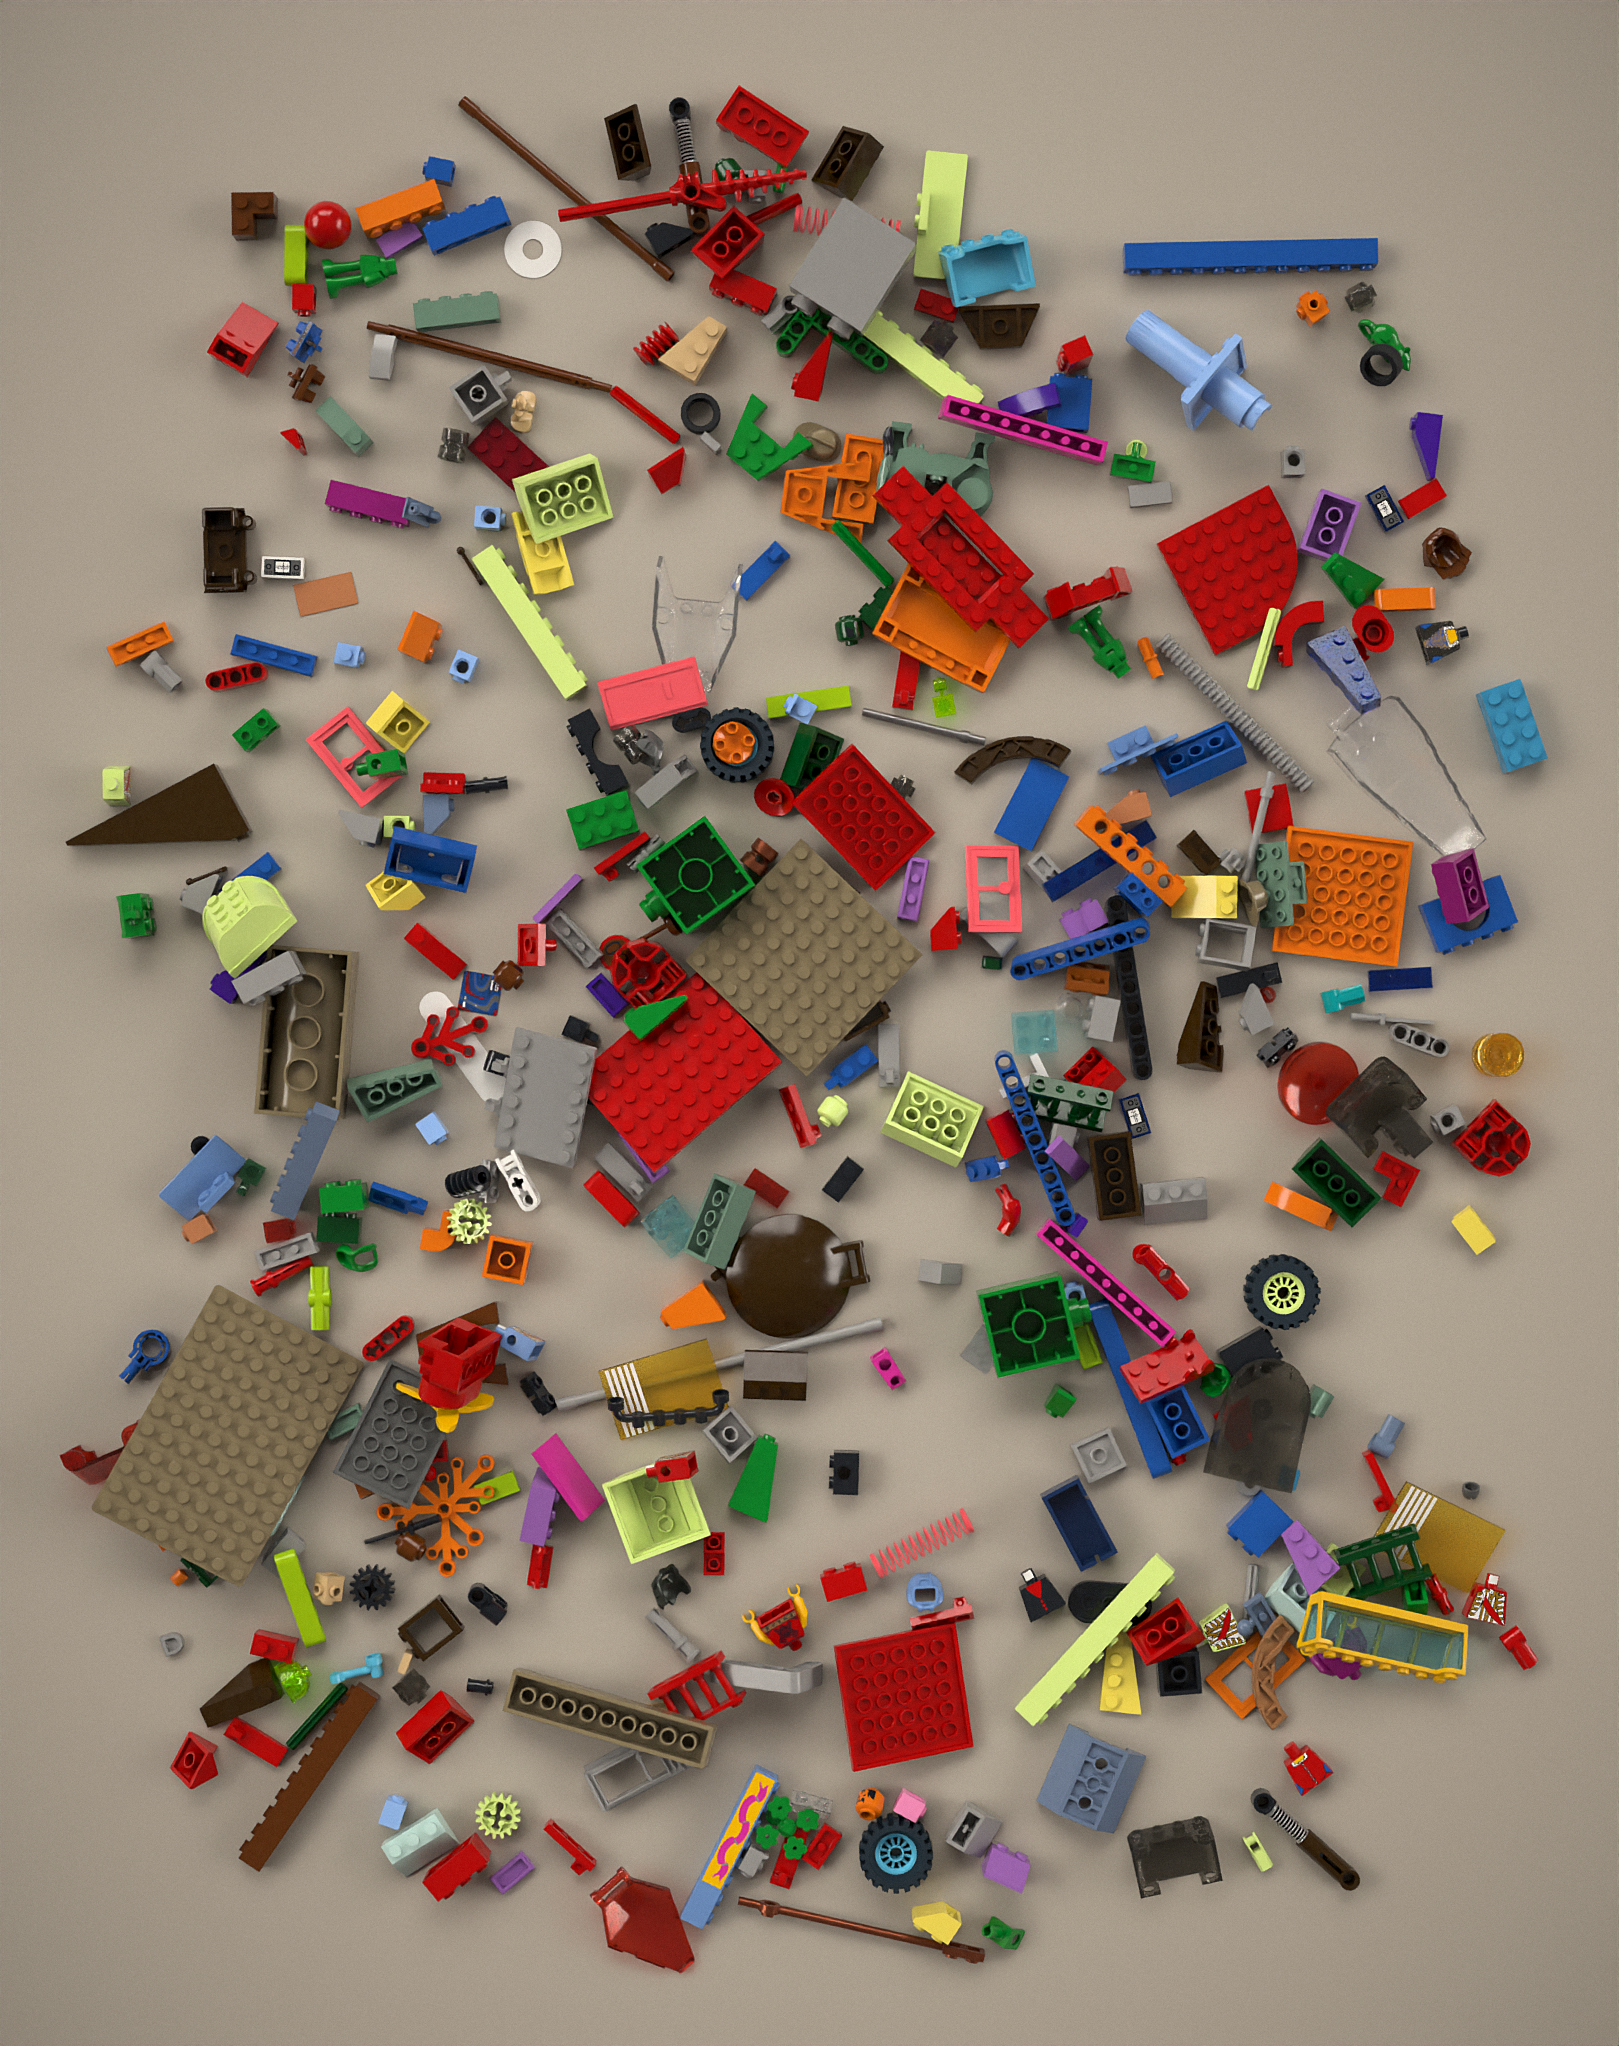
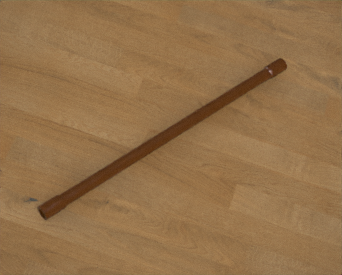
[458,96,675,282]

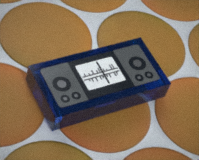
[1365,485,1404,533]
[1118,1093,1151,1139]

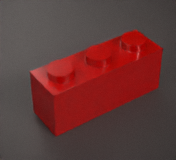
[709,270,777,316]
[1056,335,1094,376]

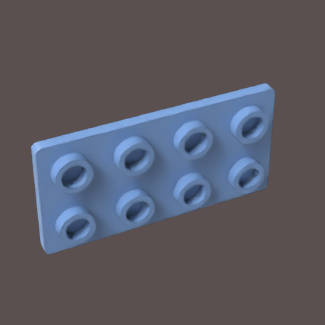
[1097,725,1179,776]
[159,1135,246,1221]

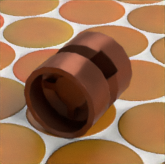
[740,837,779,877]

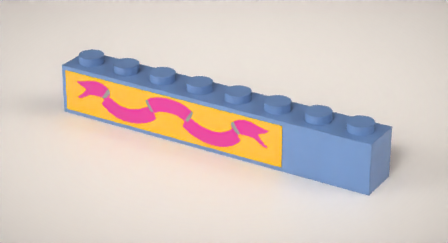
[680,1764,780,1929]

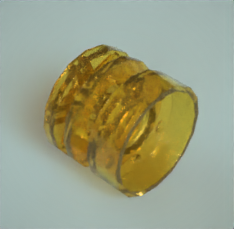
[1471,1033,1524,1077]

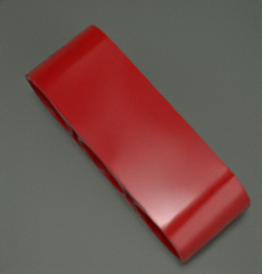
[205,662,268,692]
[583,1170,640,1228]

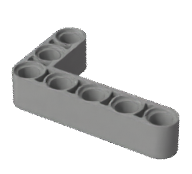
[710,1659,822,1694]

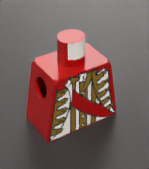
[646,1450,699,1483]
[1462,1573,1507,1626]

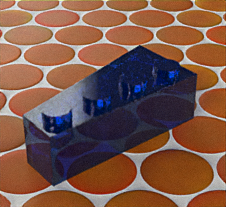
[1306,626,1381,714]

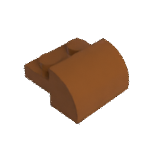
[1064,961,1110,996]

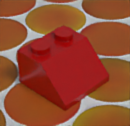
[985,1109,1026,1160]

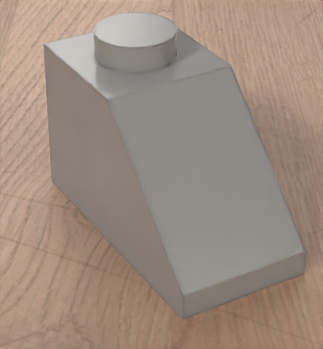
[180,874,223,914]
[1239,983,1274,1035]
[1047,1122,1080,1148]

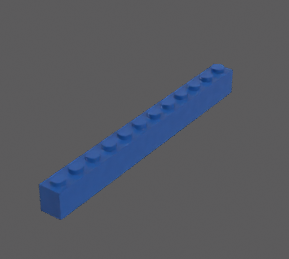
[1123,238,1378,276]

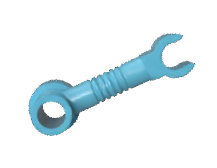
[329,1653,384,1684]

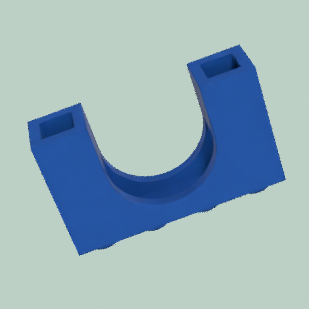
[1418,875,1518,955]

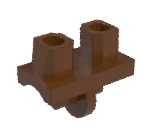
[287,364,325,403]

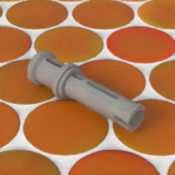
[645,1607,701,1664]

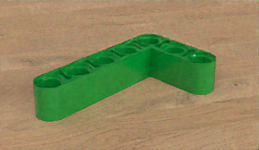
[776,309,888,374]

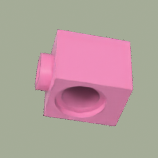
[893,1788,927,1823]

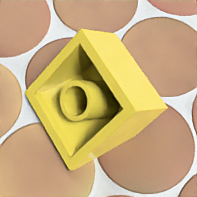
[366,691,430,753]

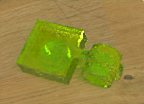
[932,677,957,718]

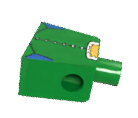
[356,749,408,780]

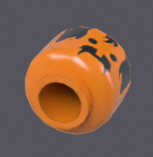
[855,1787,885,1821]

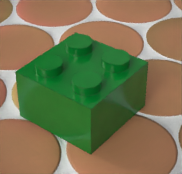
[319,1179,369,1214]

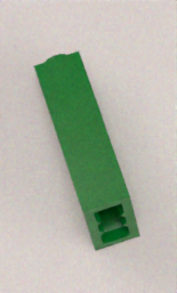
[728,1434,778,1523]

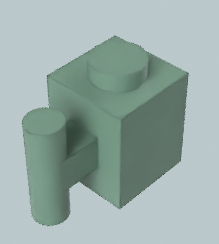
[1301,1384,1334,1419]

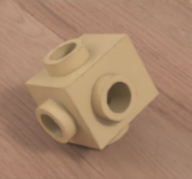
[312,1572,345,1605]

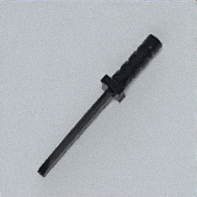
[364,1514,442,1544]

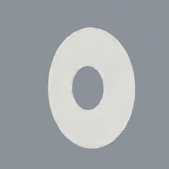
[504,221,562,278]

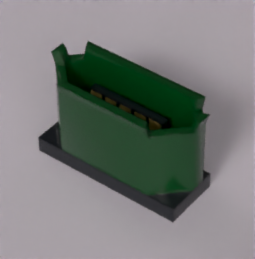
[981,955,1003,970]

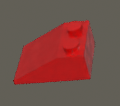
[691,206,765,279]
[791,330,834,402]
[1126,1598,1206,1666]

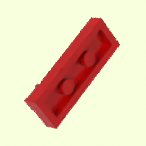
[892,652,920,711]
[594,832,651,882]
[779,1084,822,1148]
[1362,1450,1399,1513]
[910,1597,974,1630]
[223,1717,289,1768]
[543,1818,597,1875]
[770,1825,810,1889]

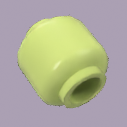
[817,1095,848,1127]

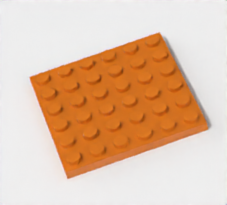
[1271,826,1413,967]

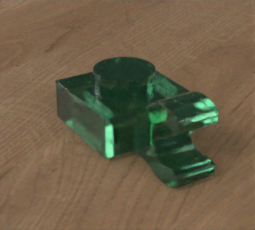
[236,1158,267,1196]

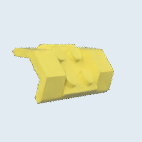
[511,512,574,595]

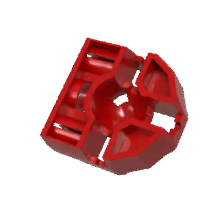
[609,938,687,1010]
[1450,1099,1531,1177]

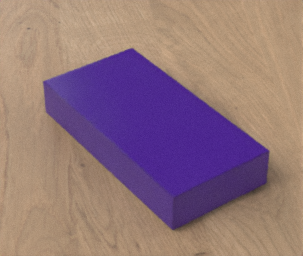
[585,973,629,1018]
[1065,1212,1088,1237]

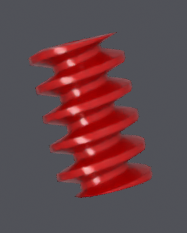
[633,322,680,366]

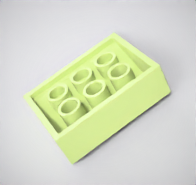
[512,453,613,544]
[880,1071,984,1168]

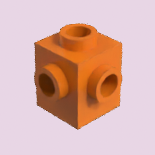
[1296,290,1330,327]

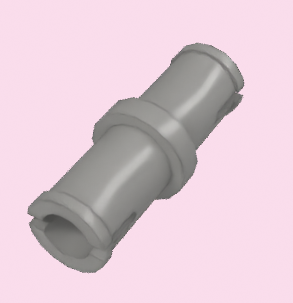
[627,834,666,873]

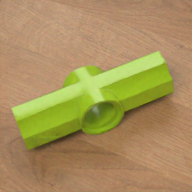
[308,1266,332,1330]

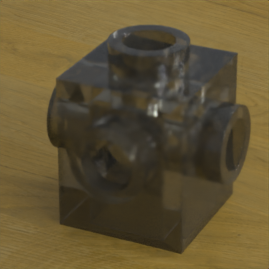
[920,320,958,358]
[392,1668,430,1706]

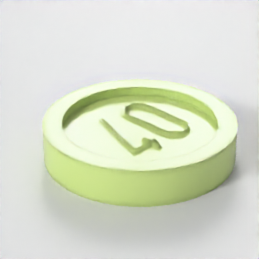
[1126,440,1147,458]

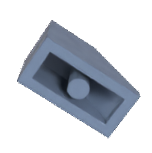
[423,794,455,835]

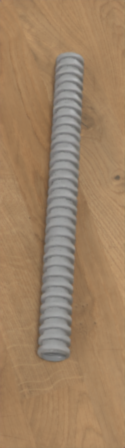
[1156,634,1314,793]

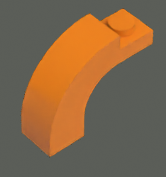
[1263,1182,1338,1231]

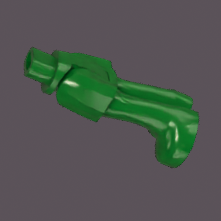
[322,255,398,299]
[1067,605,1131,679]

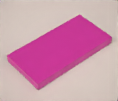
[531,1433,605,1521]

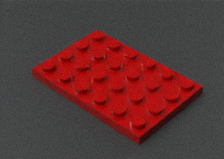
[791,744,936,891]

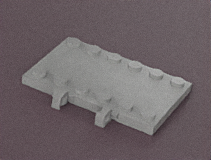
[484,1027,597,1168]

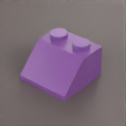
[981,1842,1031,1894]

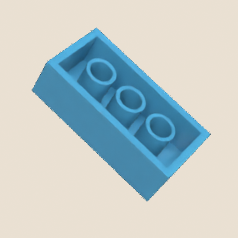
[1476,679,1548,774]

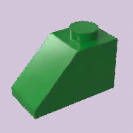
[1043,1384,1077,1418]
[1401,1569,1429,1615]

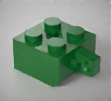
[116,893,157,939]

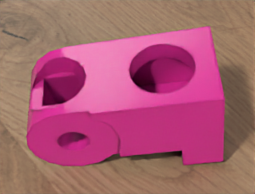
[870,1347,906,1390]

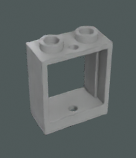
[1195,918,1257,971]

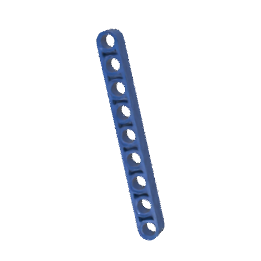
[994,1050,1075,1226]
[1089,1298,1173,1479]

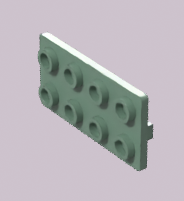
[1255,841,1307,928]

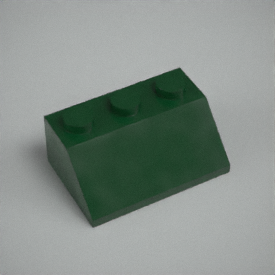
[780,722,844,791]

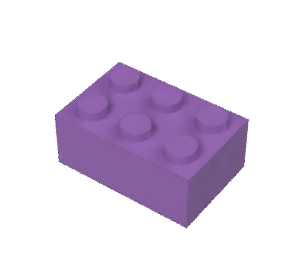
[1297,489,1361,562]

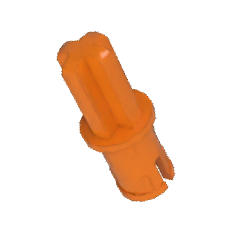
[1137,637,1164,679]

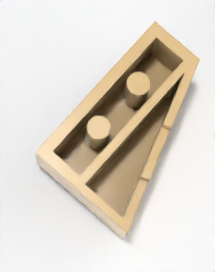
[658,316,727,385]

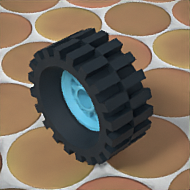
[700,707,774,783]
[859,1813,933,1894]

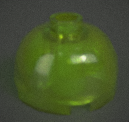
[273,1660,312,1703]

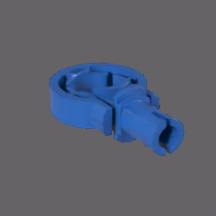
[119,1330,170,1384]

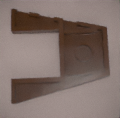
[416,1301,509,1385]

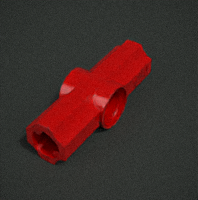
[1136,1244,1190,1301]

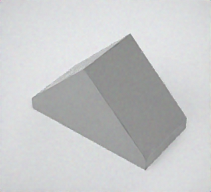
[918,1259,962,1285]

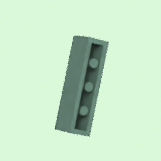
[413,291,501,332]

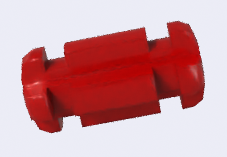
[1349,637,1370,663]

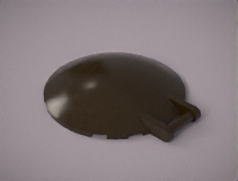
[726,1214,871,1338]

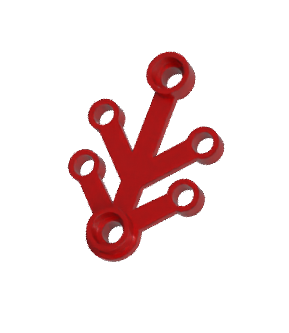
[411,1006,488,1066]

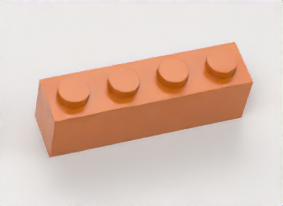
[355,179,446,238]

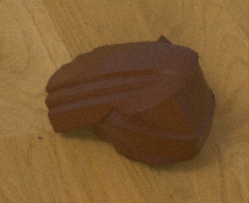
[1422,527,1472,580]

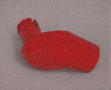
[995,1184,1021,1237]

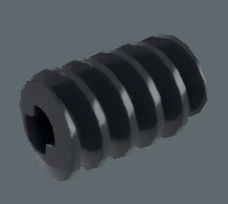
[445,1165,491,1198]

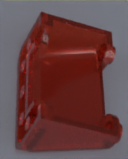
[59,1419,140,1485]

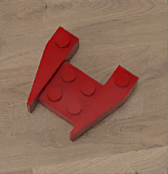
[1043,566,1133,621]

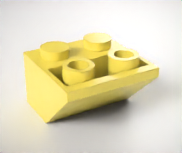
[911,1901,962,1945]

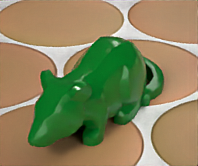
[1358,319,1411,371]

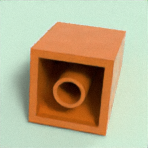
[660,1280,727,1329]

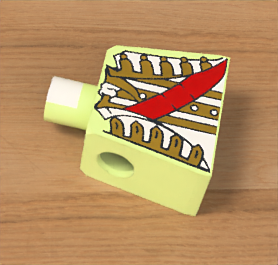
[102,766,131,806]
[1196,1603,1246,1652]

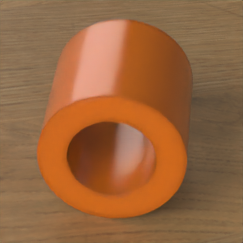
[170,1568,189,1587]

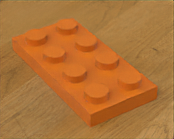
[832,433,884,524]

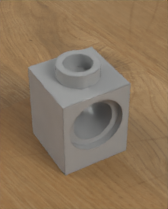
[1281,446,1305,478]
[1430,1104,1466,1135]

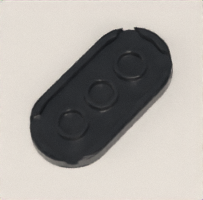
[1068,1580,1152,1626]

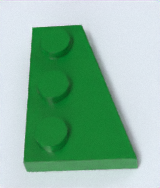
[1321,552,1385,609]

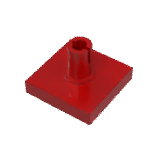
[517,924,557,966]

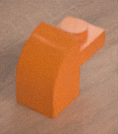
[420,1209,457,1252]

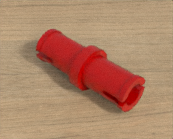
[1424,1573,1454,1615]

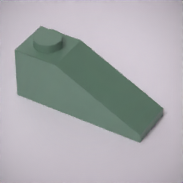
[315,396,374,457]

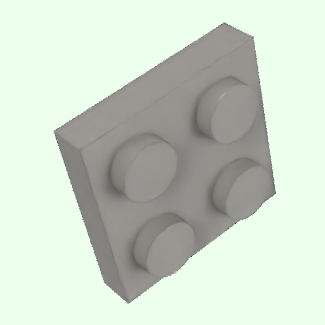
[1071,1427,1127,1483]

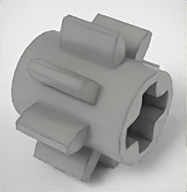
[1219,848,1245,874]

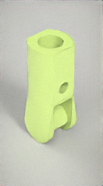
[1243,1832,1273,1872]

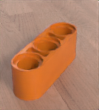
[1374,587,1436,612]

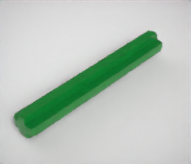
[831,520,894,587]

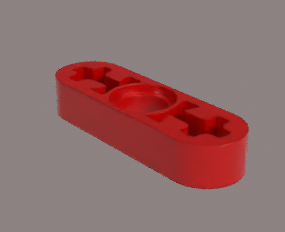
[362,1315,415,1361]

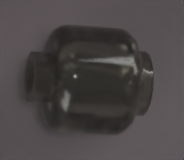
[1344,282,1377,313]

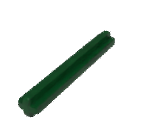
[286,1683,348,1750]

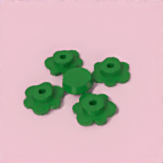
[756,1796,819,1860]

